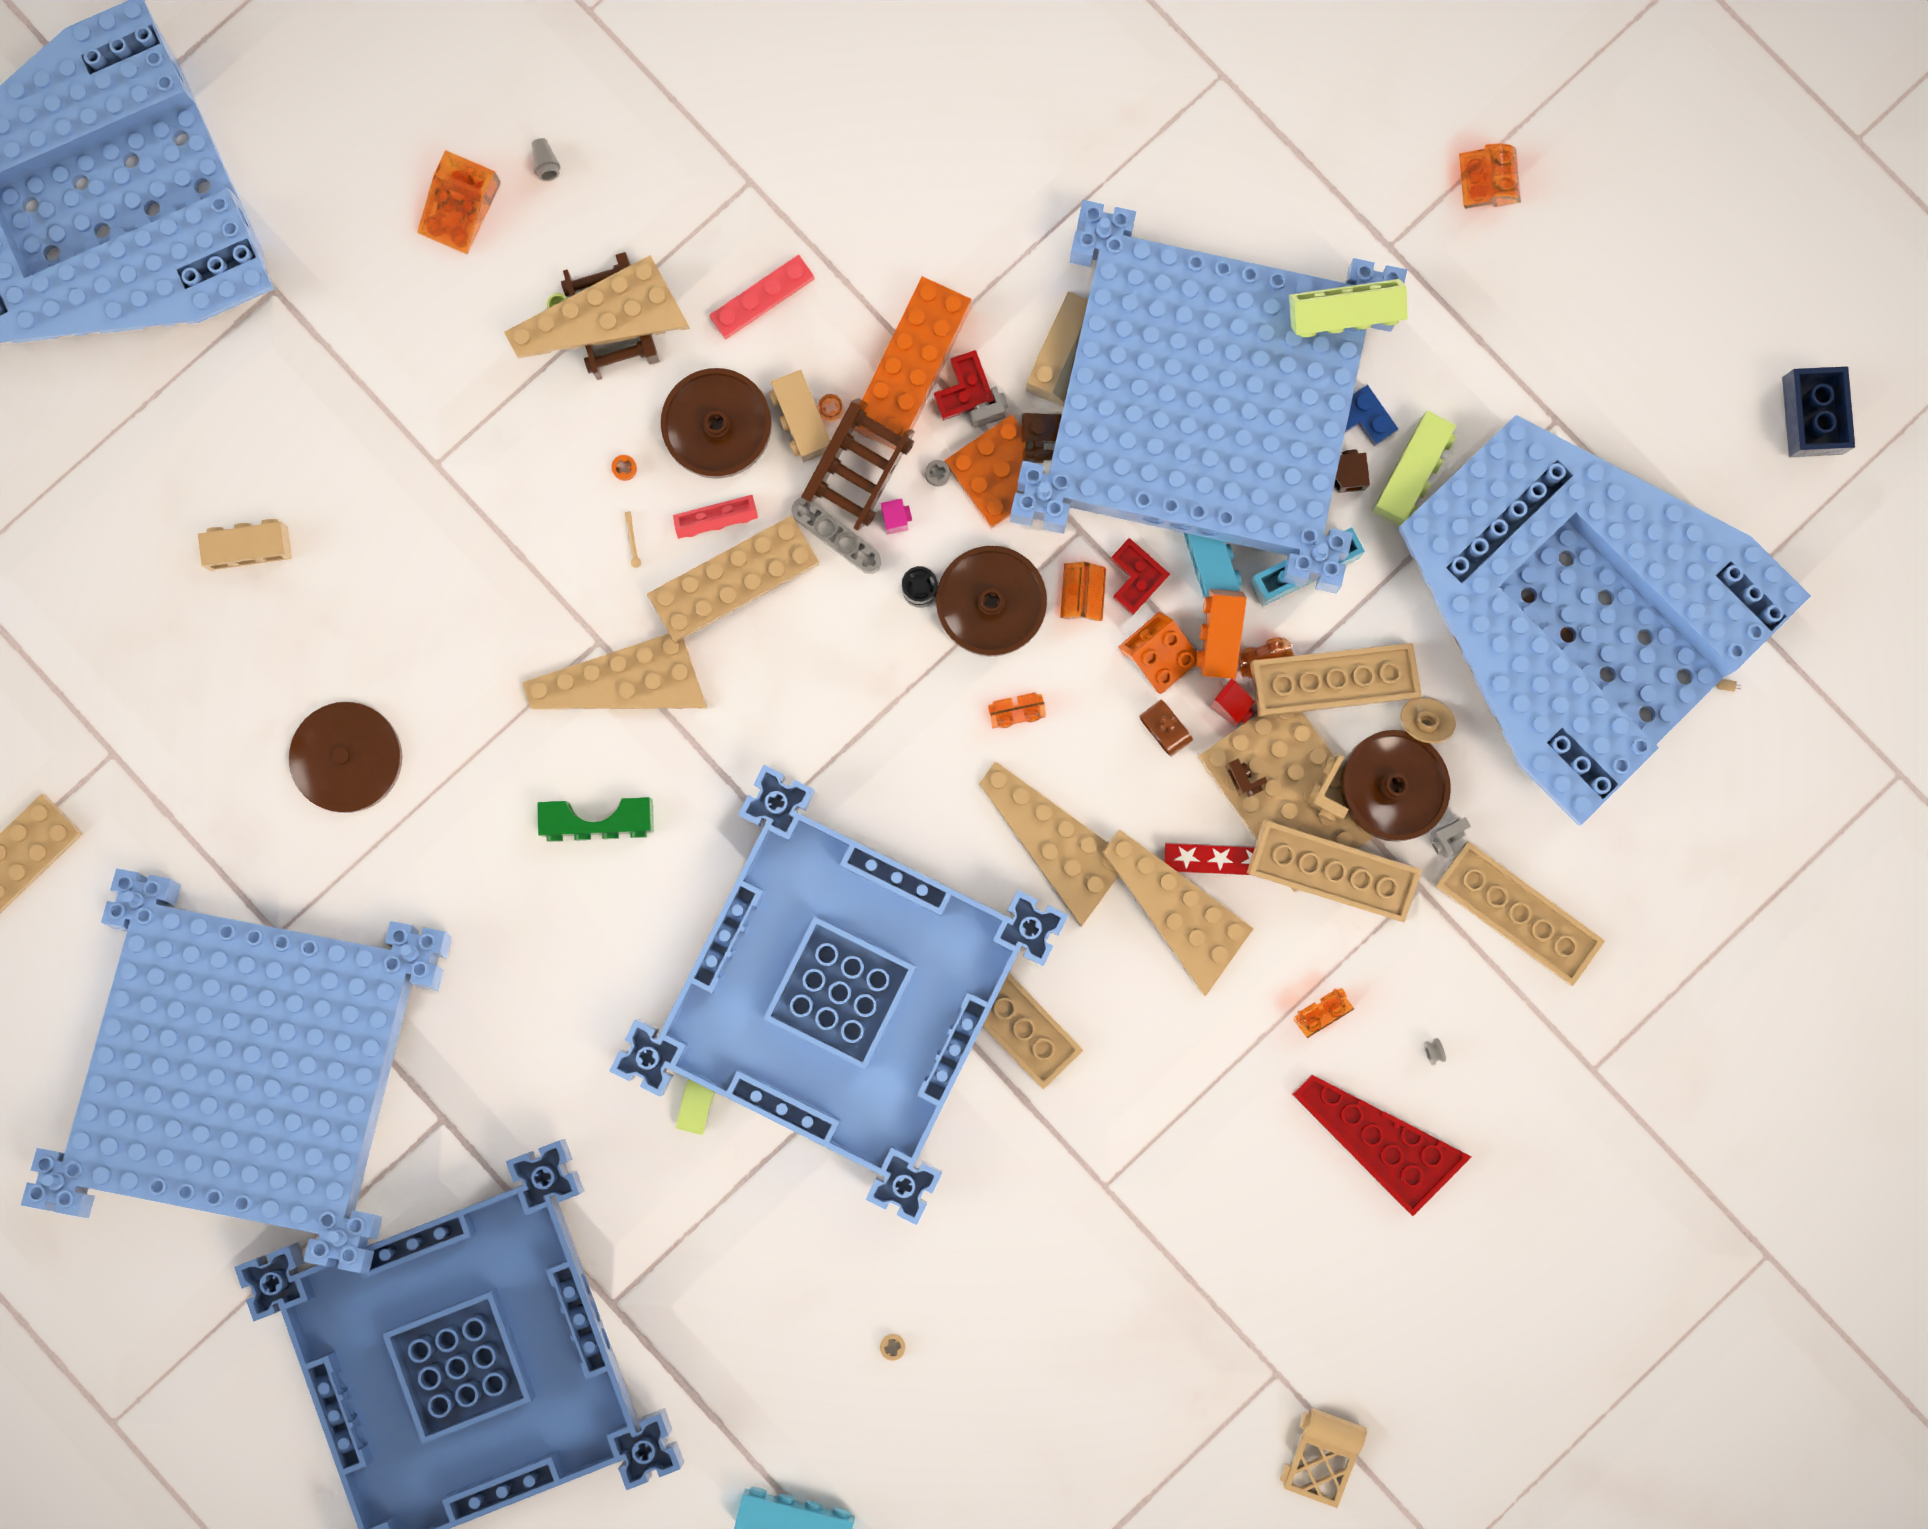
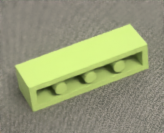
[1289,279,1408,337]
[1372,410,1456,526]

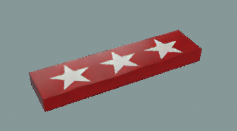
[1164,843,1255,875]

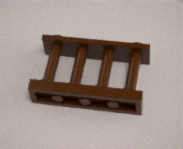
[561,252,660,380]
[801,398,915,531]

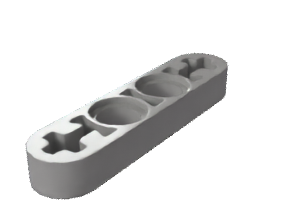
[791,497,881,574]

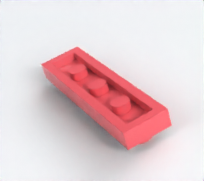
[709,254,815,340]

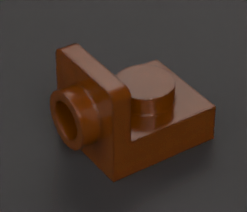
[1225,758,1268,797]

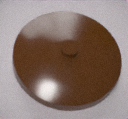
[661,368,772,479]
[936,546,1047,657]
[289,702,403,813]
[1340,730,1451,842]

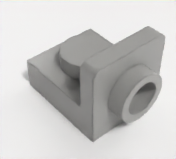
[970,386,1009,429]
[1431,817,1471,858]

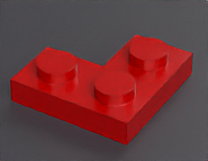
[933,350,994,421]
[1110,538,1170,616]

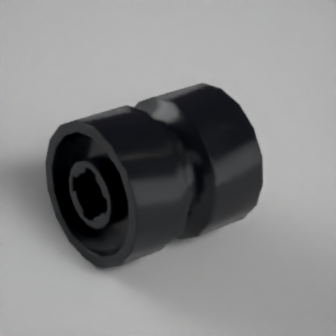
[902,566,938,608]

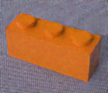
[1196,589,1247,679]

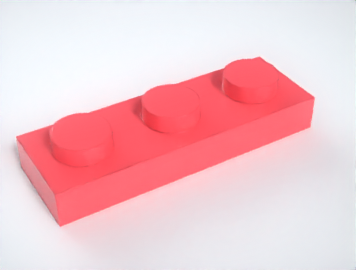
[673,494,758,539]

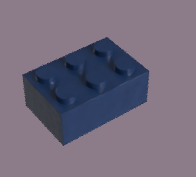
[1782,366,1855,457]

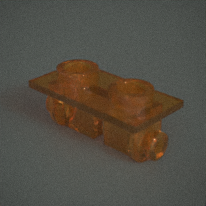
[1238,637,1294,678]
[988,692,1046,729]
[1293,987,1355,1038]

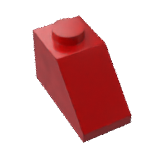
[1209,678,1255,727]

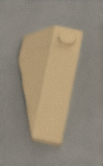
[1026,291,1088,407]

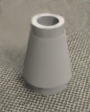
[532,138,561,181]

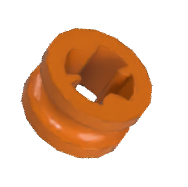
[611,455,637,481]

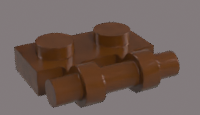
[1022,413,1062,463]

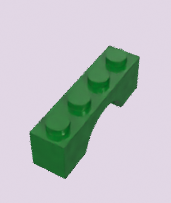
[537,797,654,842]

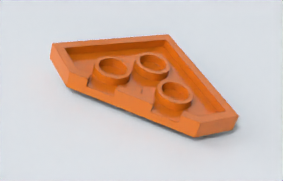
[944,414,1027,529]

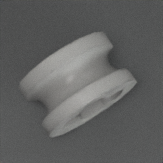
[925,460,950,487]
[1424,1038,1446,1066]

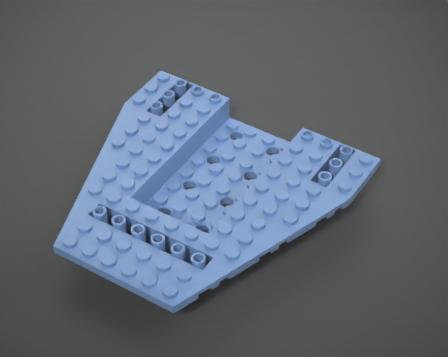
[0,0,275,343]
[1398,415,1811,826]

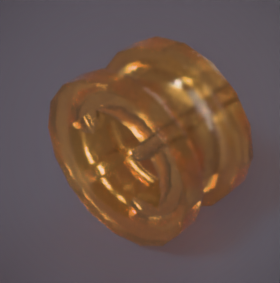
[818,394,844,421]

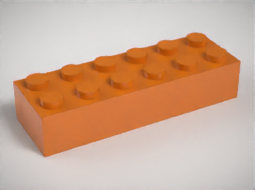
[853,276,972,450]

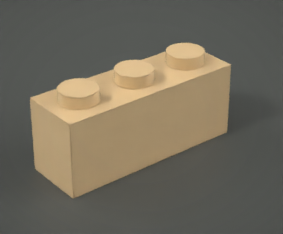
[768,369,831,463]
[198,519,292,571]

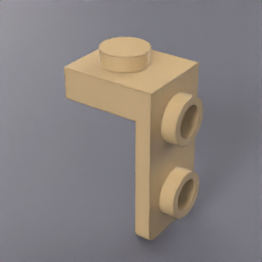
[1309,754,1349,822]

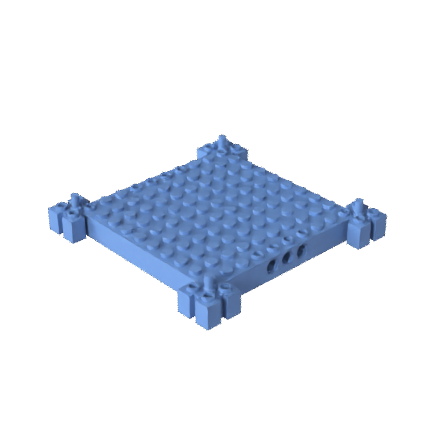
[234,1138,685,1529]

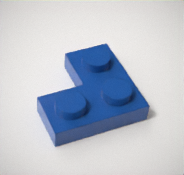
[1345,384,1398,446]

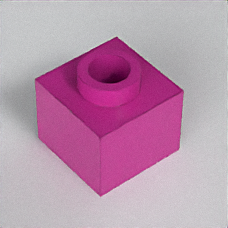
[881,498,912,535]

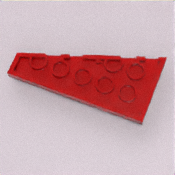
[1291,1074,1472,1217]

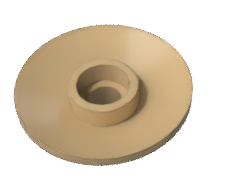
[1400,698,1456,743]

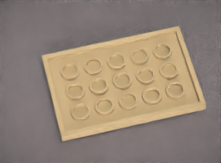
[1197,712,1374,892]

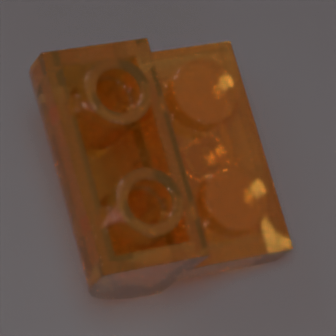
[1459,143,1521,209]

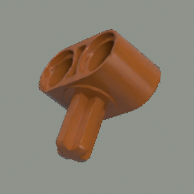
[1139,699,1193,757]

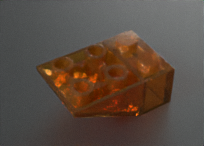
[417,150,501,255]

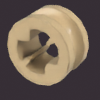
[880,1334,906,1361]

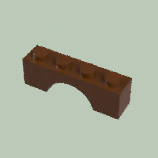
[1334,449,1370,493]

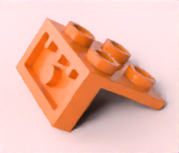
[1118,611,1197,694]

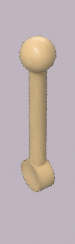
[625,511,641,568]

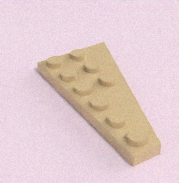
[504,255,690,359]
[522,634,707,710]
[979,761,1119,927]
[1102,829,1254,997]

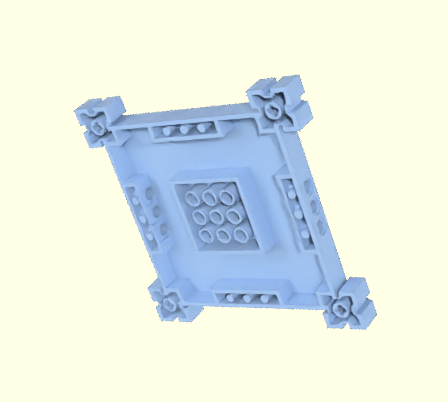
[1010,200,1408,594]
[609,764,1068,1225]
[20,868,452,1274]

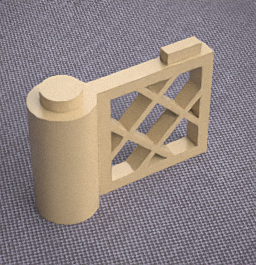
[1280,1408,1367,1509]

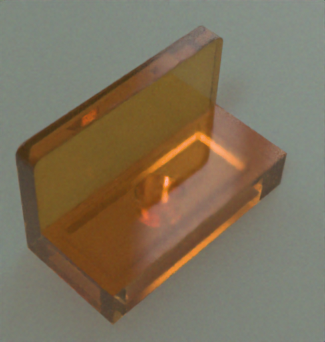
[1060,562,1106,622]

